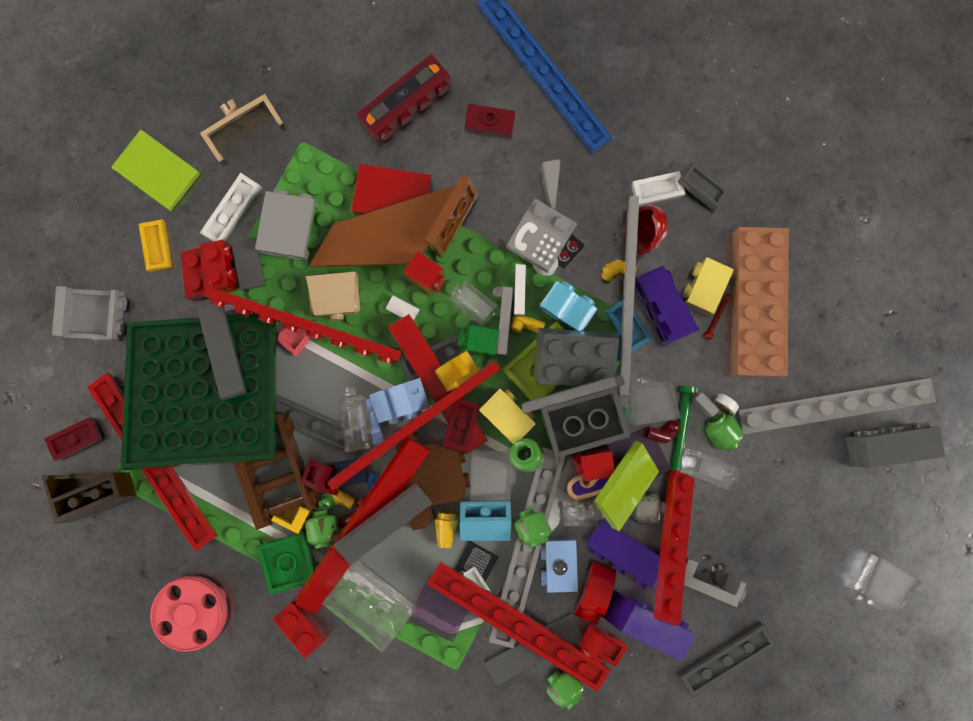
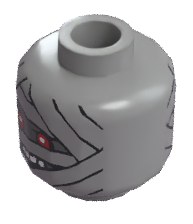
[630,492,666,525]

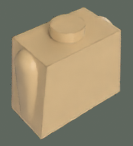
[306,272,360,321]

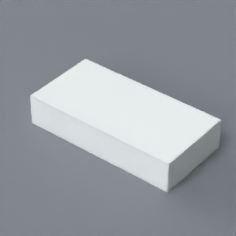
[632,171,685,206]
[514,264,526,316]

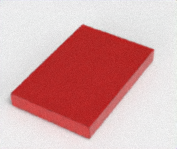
[351,163,432,214]

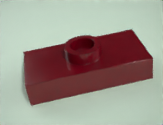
[464,104,515,137]
[443,399,480,454]
[44,417,103,461]

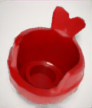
[636,205,668,255]

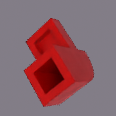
[574,562,617,624]

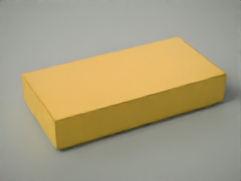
[138,219,173,272]

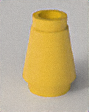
[434,509,459,548]

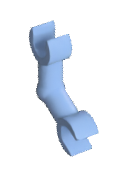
[365,399,384,445]

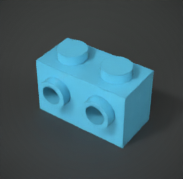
[460,501,511,541]

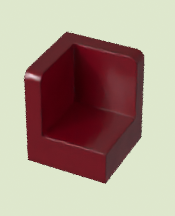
[301,459,339,496]

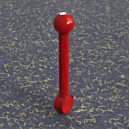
[704,293,731,340]

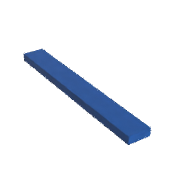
[477,0,612,154]

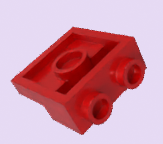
[180,239,237,300]

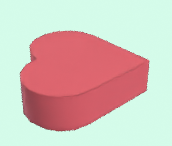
[277,328,311,357]

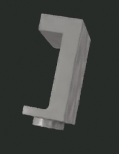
[255,189,318,262]
[52,286,127,341]
[684,556,747,607]

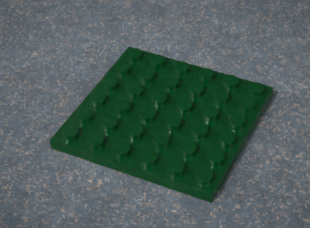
[121,313,276,470]

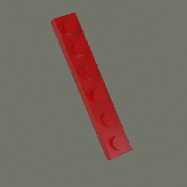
[653,470,695,626]

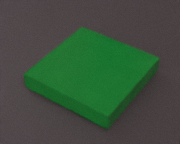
[256,531,316,595]

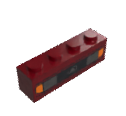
[356,53,451,143]

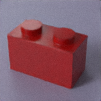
[403,251,446,296]
[572,444,615,482]
[272,601,329,659]

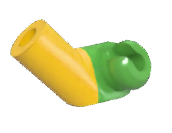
[318,489,357,510]

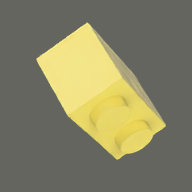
[682,257,734,317]
[479,389,536,444]

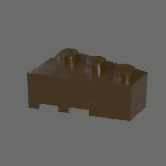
[41,472,137,524]

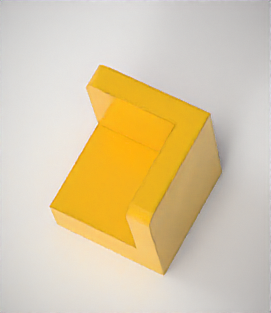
[435,351,479,392]
[272,497,314,534]

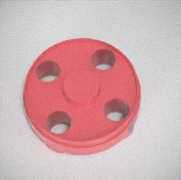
[150,575,228,652]

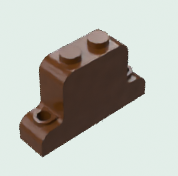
[393,430,471,531]

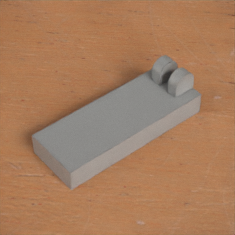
[493,287,514,357]

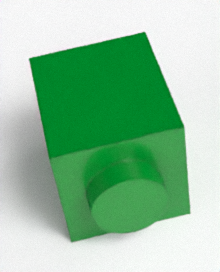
[458,325,499,357]

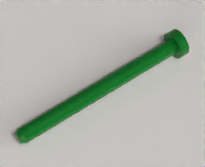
[666,385,697,498]

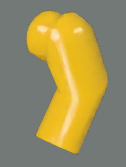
[601,260,638,282]
[510,315,545,333]

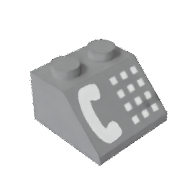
[506,198,577,273]

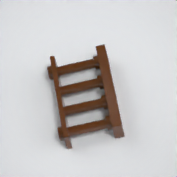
[233,414,319,530]

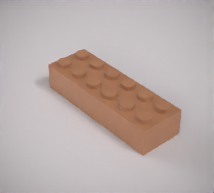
[730,227,789,378]

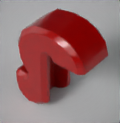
[579,624,627,666]

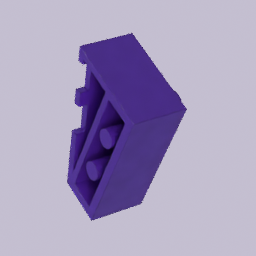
[635,266,700,347]
[587,520,660,590]
[602,589,696,662]

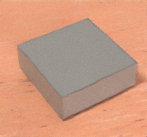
[692,393,719,417]

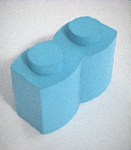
[539,281,598,331]

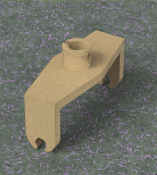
[200,94,283,162]

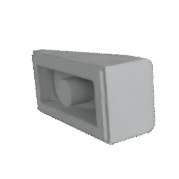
[540,159,560,210]

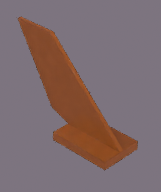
[309,175,478,267]

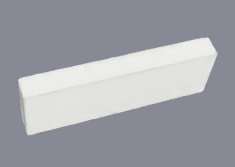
[200,173,262,242]

